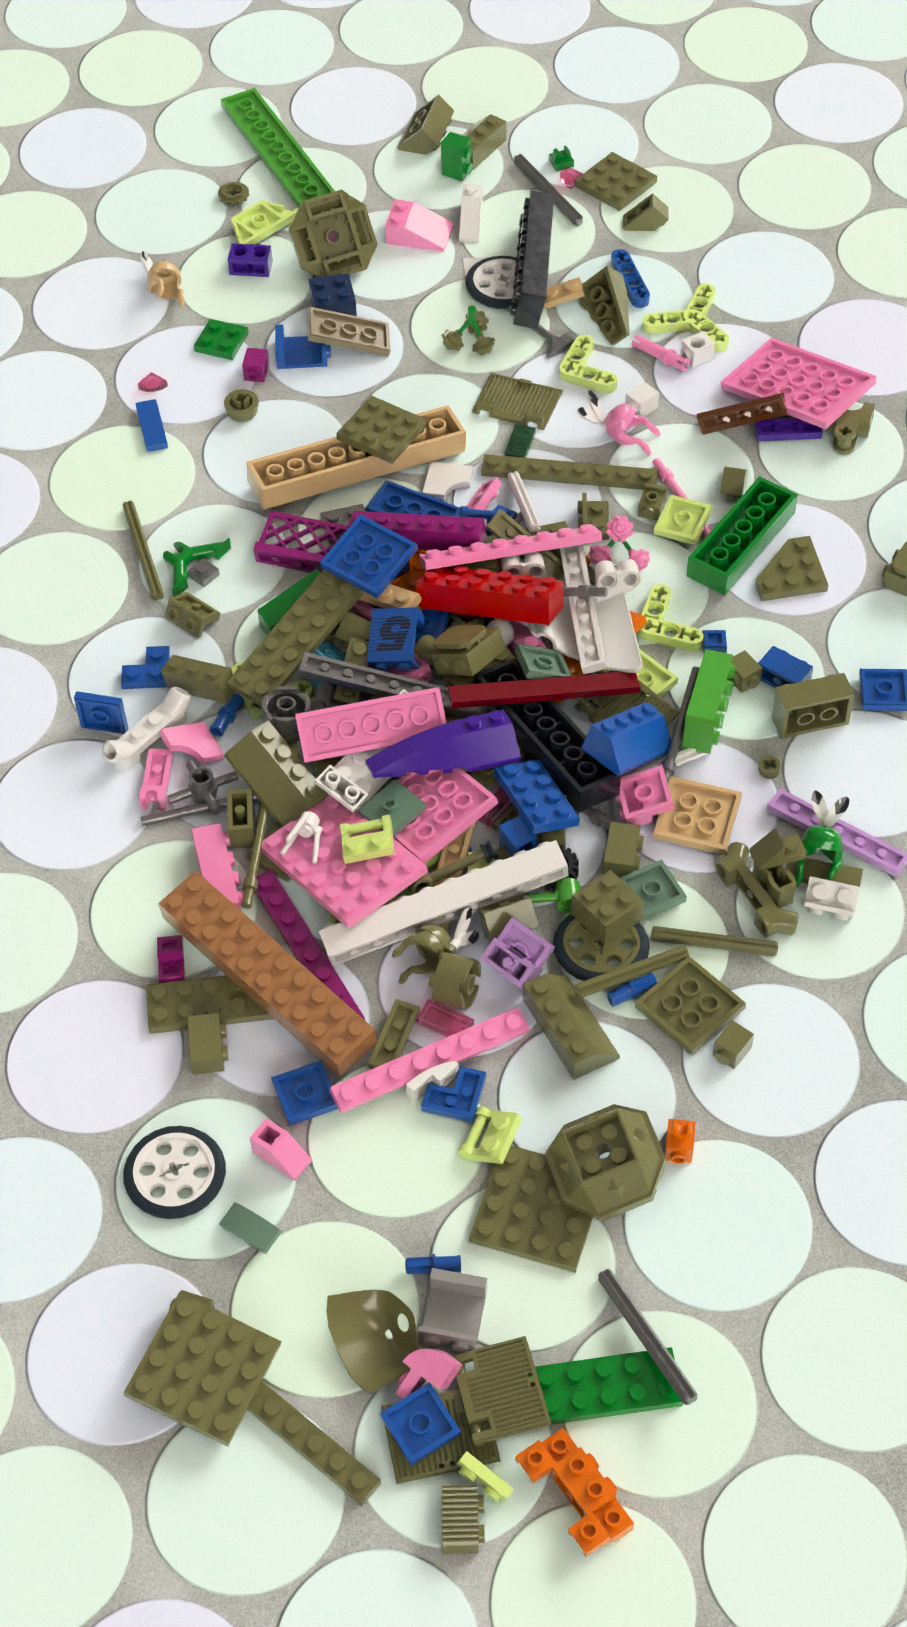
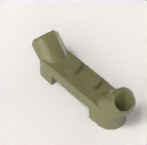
[714,842,799,938]

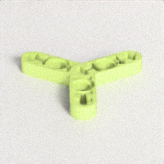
[642,283,729,352]

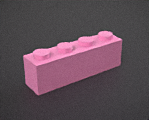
[192,823,243,910]

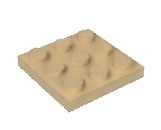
[653,776,742,855]

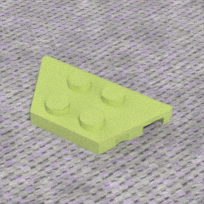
[231,200,298,245]

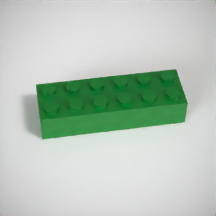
[686,476,798,595]

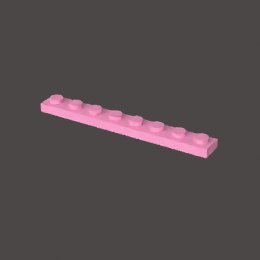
[419,524,602,570]
[329,1007,530,1114]

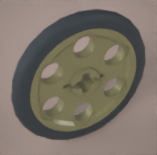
[553,914,650,981]

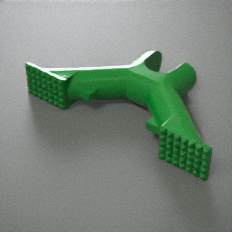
[163,538,231,596]

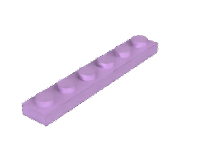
[767,788,907,878]

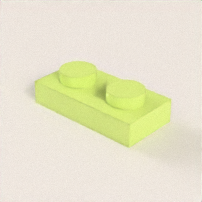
[456,1451,514,1503]

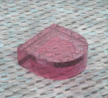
[560,168,583,189]

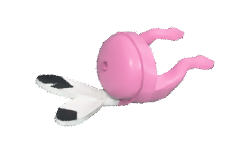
[577,390,661,455]

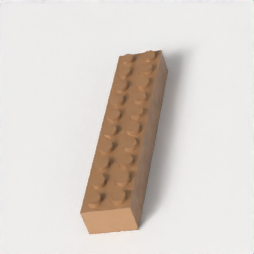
[158,871,377,1078]

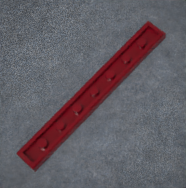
[447,672,641,709]

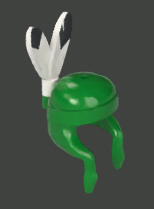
[795,790,850,887]

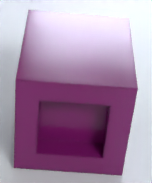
[242,348,269,382]

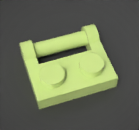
[340,815,394,864]
[458,1106,522,1164]

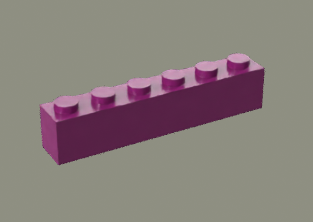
[348,511,487,551]

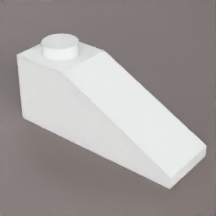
[459,184,483,243]

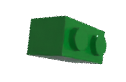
[441,132,473,181]

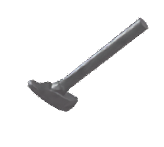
[505,305,578,359]

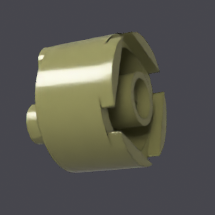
[428,952,481,1010]

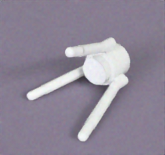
[280,811,323,864]

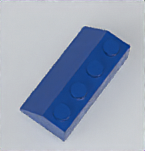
[581,702,671,776]

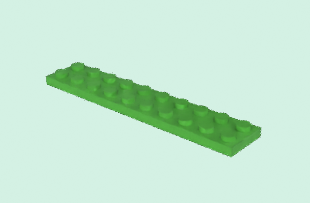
[220,88,335,208]

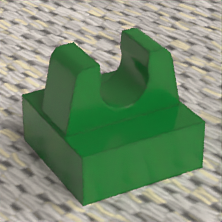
[549,145,574,172]

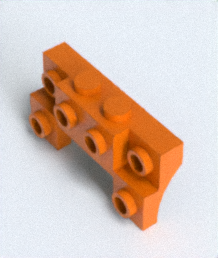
[515,1428,634,1557]

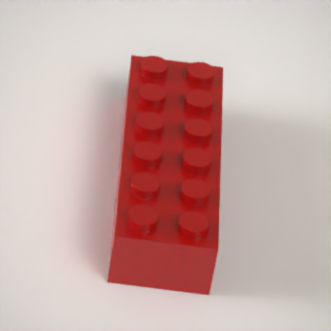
[416,566,564,625]

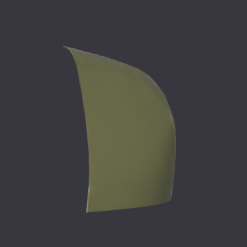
[326,1289,418,1393]

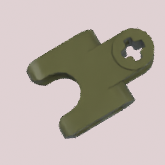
[825,402,875,454]

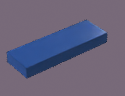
[135,399,168,452]

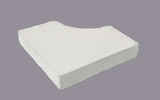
[422,461,474,500]

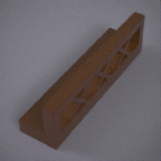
[696,393,788,435]

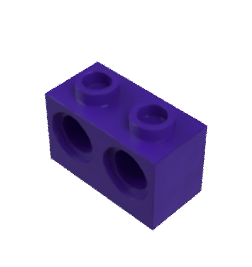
[227,243,273,277]

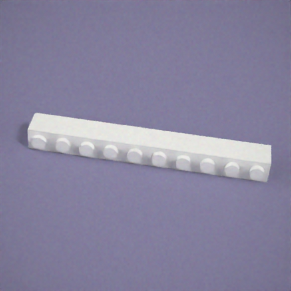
[319,840,568,966]

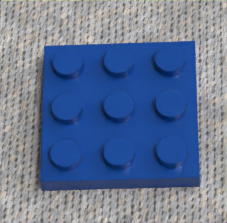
[320,514,418,598]

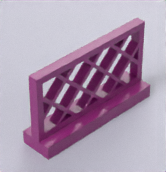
[253,511,348,573]

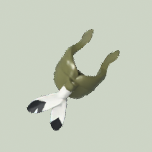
[392,907,479,984]

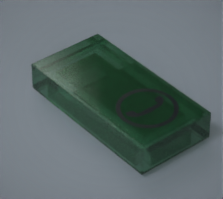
[504,424,536,458]

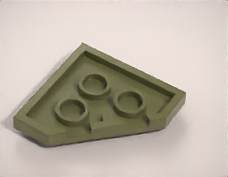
[755,536,829,601]

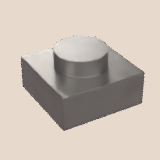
[187,558,220,587]

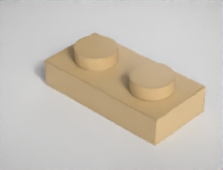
[544,277,585,309]

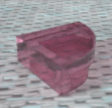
[137,372,168,392]

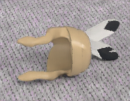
[140,251,185,308]

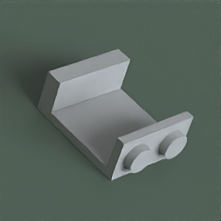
[418,1268,488,1353]

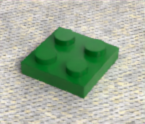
[194,319,249,360]

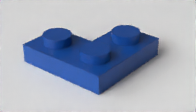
[121,646,170,689]
[421,1066,487,1123]

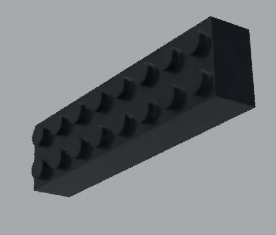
[510,190,554,329]
[474,658,621,813]

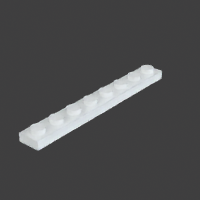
[560,544,607,674]

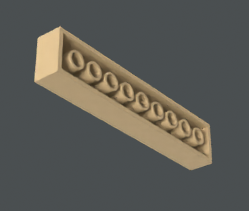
[246,405,466,510]

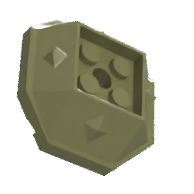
[288,189,378,277]
[545,1104,667,1222]

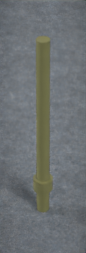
[241,803,269,909]

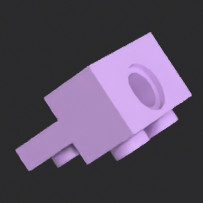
[480,917,555,989]

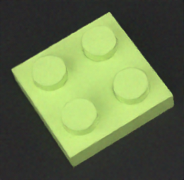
[653,495,713,545]

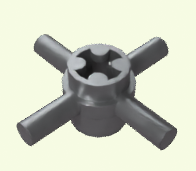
[167,760,239,815]

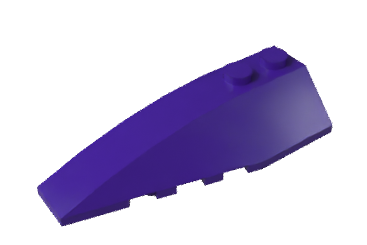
[365,710,521,778]

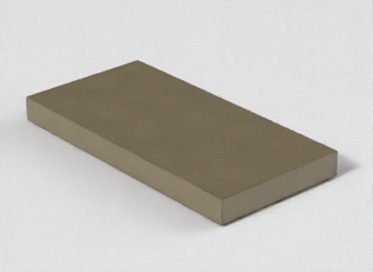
[307,307,391,357]

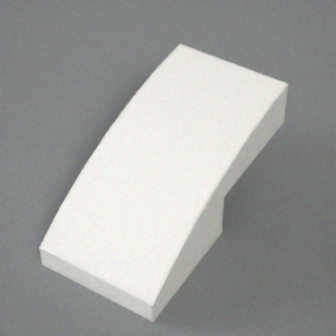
[406,1061,459,1103]

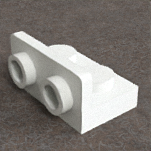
[803,876,860,921]

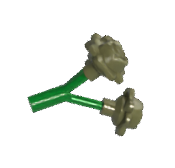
[441,305,495,356]

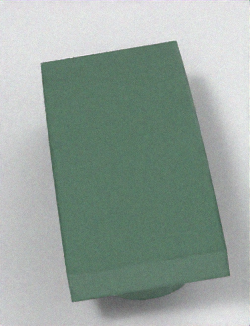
[219,1202,282,1254]

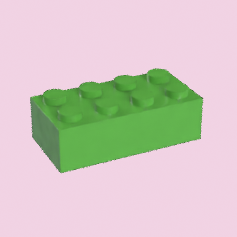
[682,649,736,754]

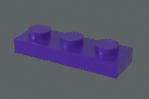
[755,418,823,441]

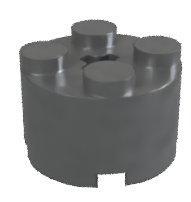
[262,686,311,741]

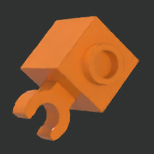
[665,1119,696,1164]

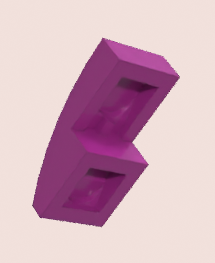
[157,935,185,983]

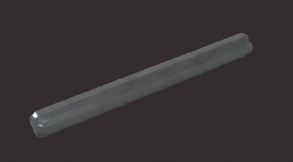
[514,154,583,226]
[598,1269,698,1405]

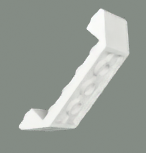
[314,689,408,812]

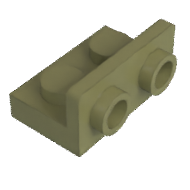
[577,493,609,540]
[165,592,221,638]

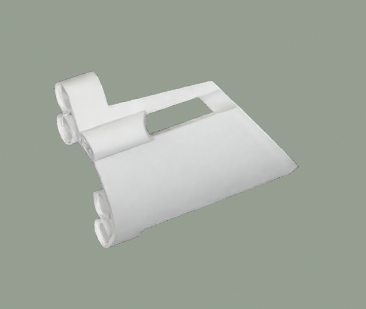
[500,552,643,673]

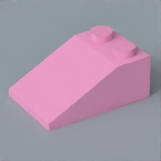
[385,199,453,252]

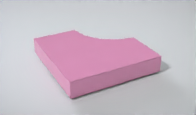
[160,722,224,764]

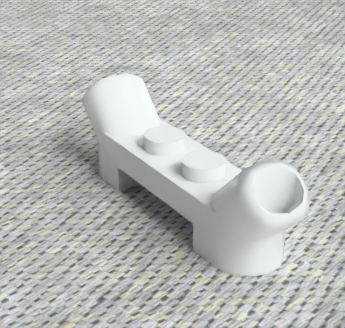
[102,687,192,770]

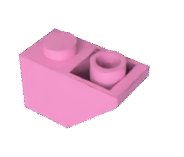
[250,1118,312,1181]

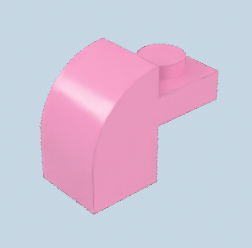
[396,1349,463,1399]

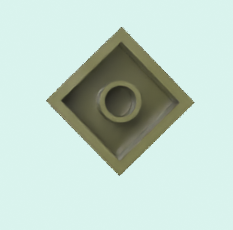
[571,870,645,945]

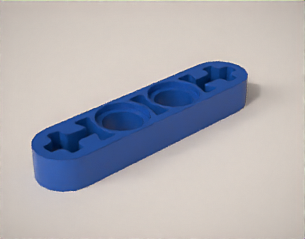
[611,249,650,308]

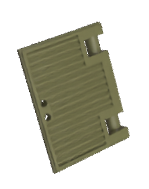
[472,373,563,430]
[574,670,679,726]
[452,1336,552,1447]
[381,1389,501,1484]

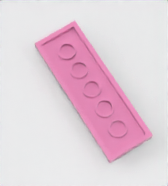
[295,687,446,763]

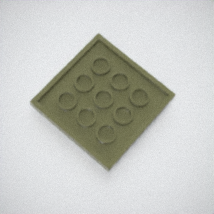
[469,1145,593,1273]
[124,1292,282,1447]

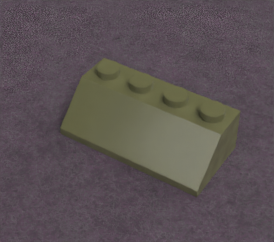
[224,720,329,828]
[523,973,620,1080]

